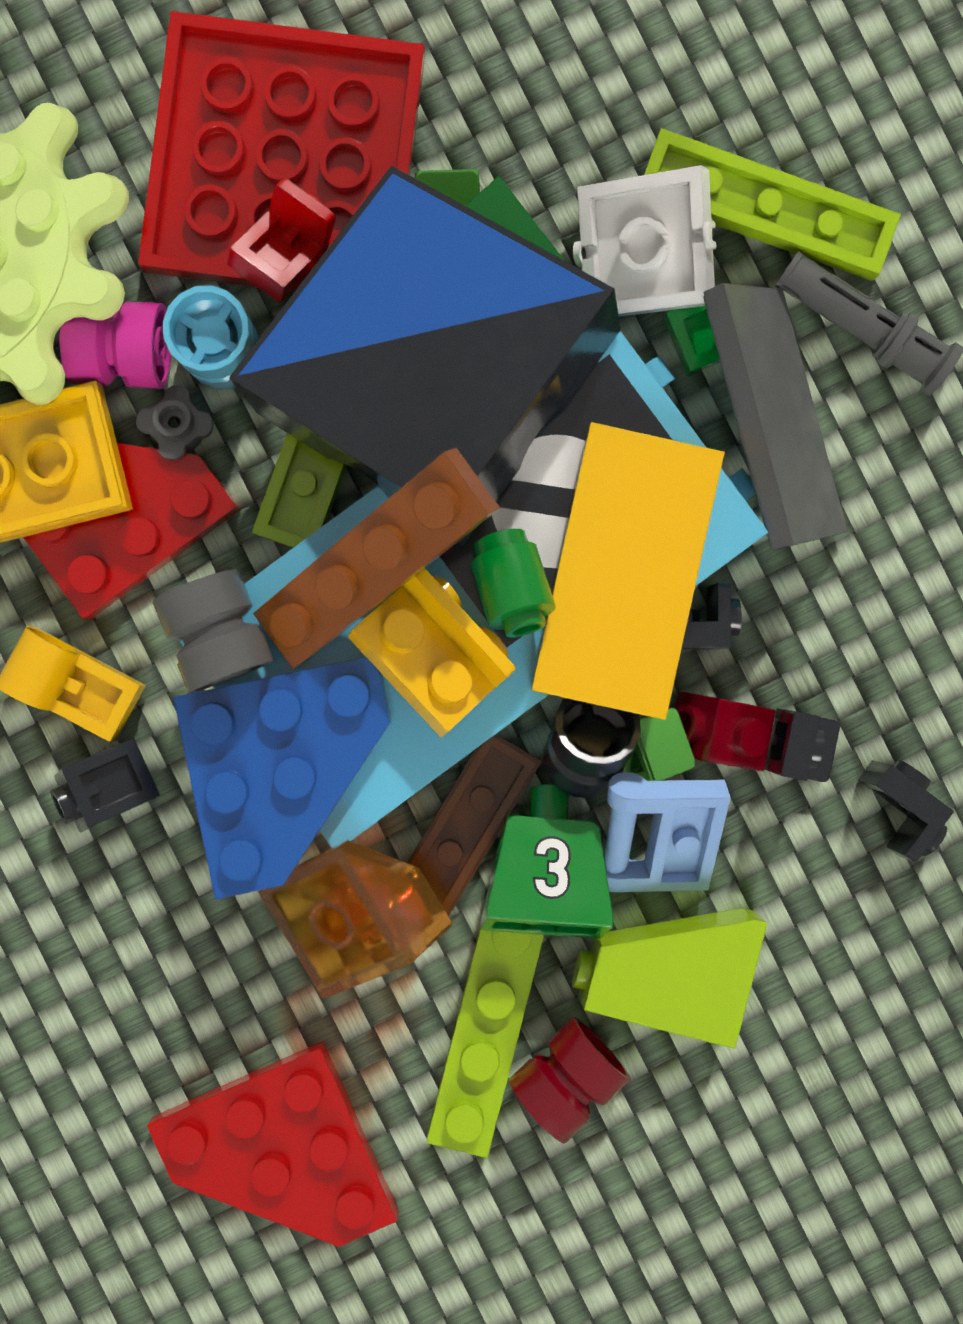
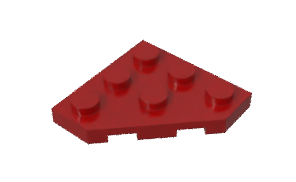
[23,443,241,620]
[147,1041,399,1247]

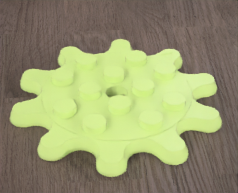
[0,103,129,405]

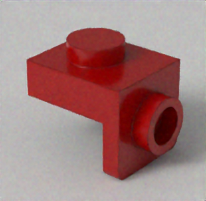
[227,178,336,303]

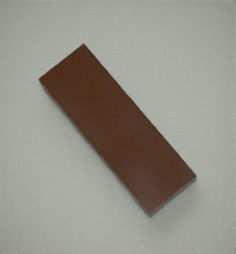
[390,733,542,924]

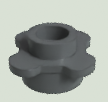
[136,385,214,461]

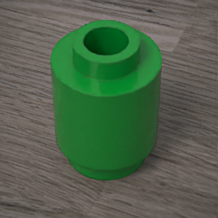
[471,529,556,638]

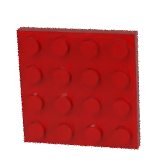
[138,11,426,292]

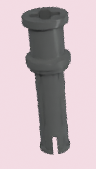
[775,251,963,396]

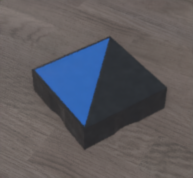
[229,165,621,546]

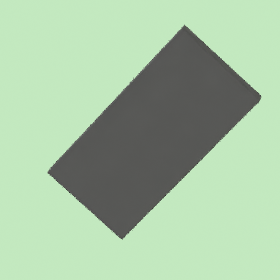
[703,283,848,550]

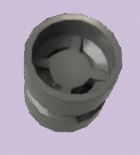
[152,569,275,694]

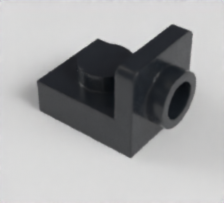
[681,583,742,650]
[764,708,840,782]
[50,738,160,833]

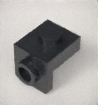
[858,760,954,863]

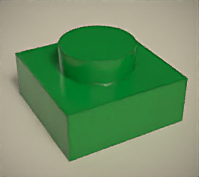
[663,306,720,376]

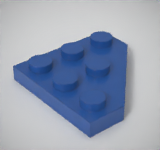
[173,657,391,900]

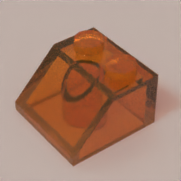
[258,840,453,999]

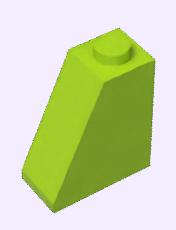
[572,908,768,1049]

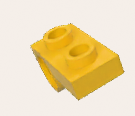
[0,625,146,742]

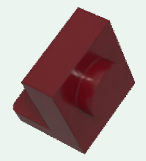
[675,691,776,772]

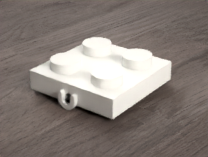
[573,165,716,317]

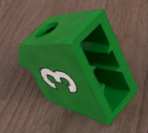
[480,785,613,939]

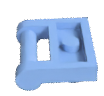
[603,772,731,892]

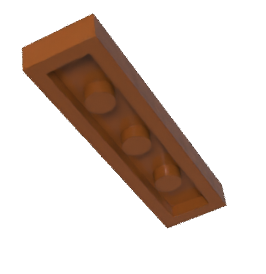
[253,448,500,669]

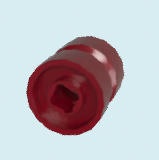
[509,1017,631,1144]

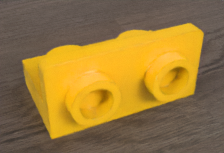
[347,568,516,738]

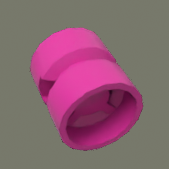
[59,301,172,389]

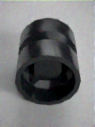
[543,698,641,798]

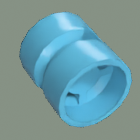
[163,285,260,390]

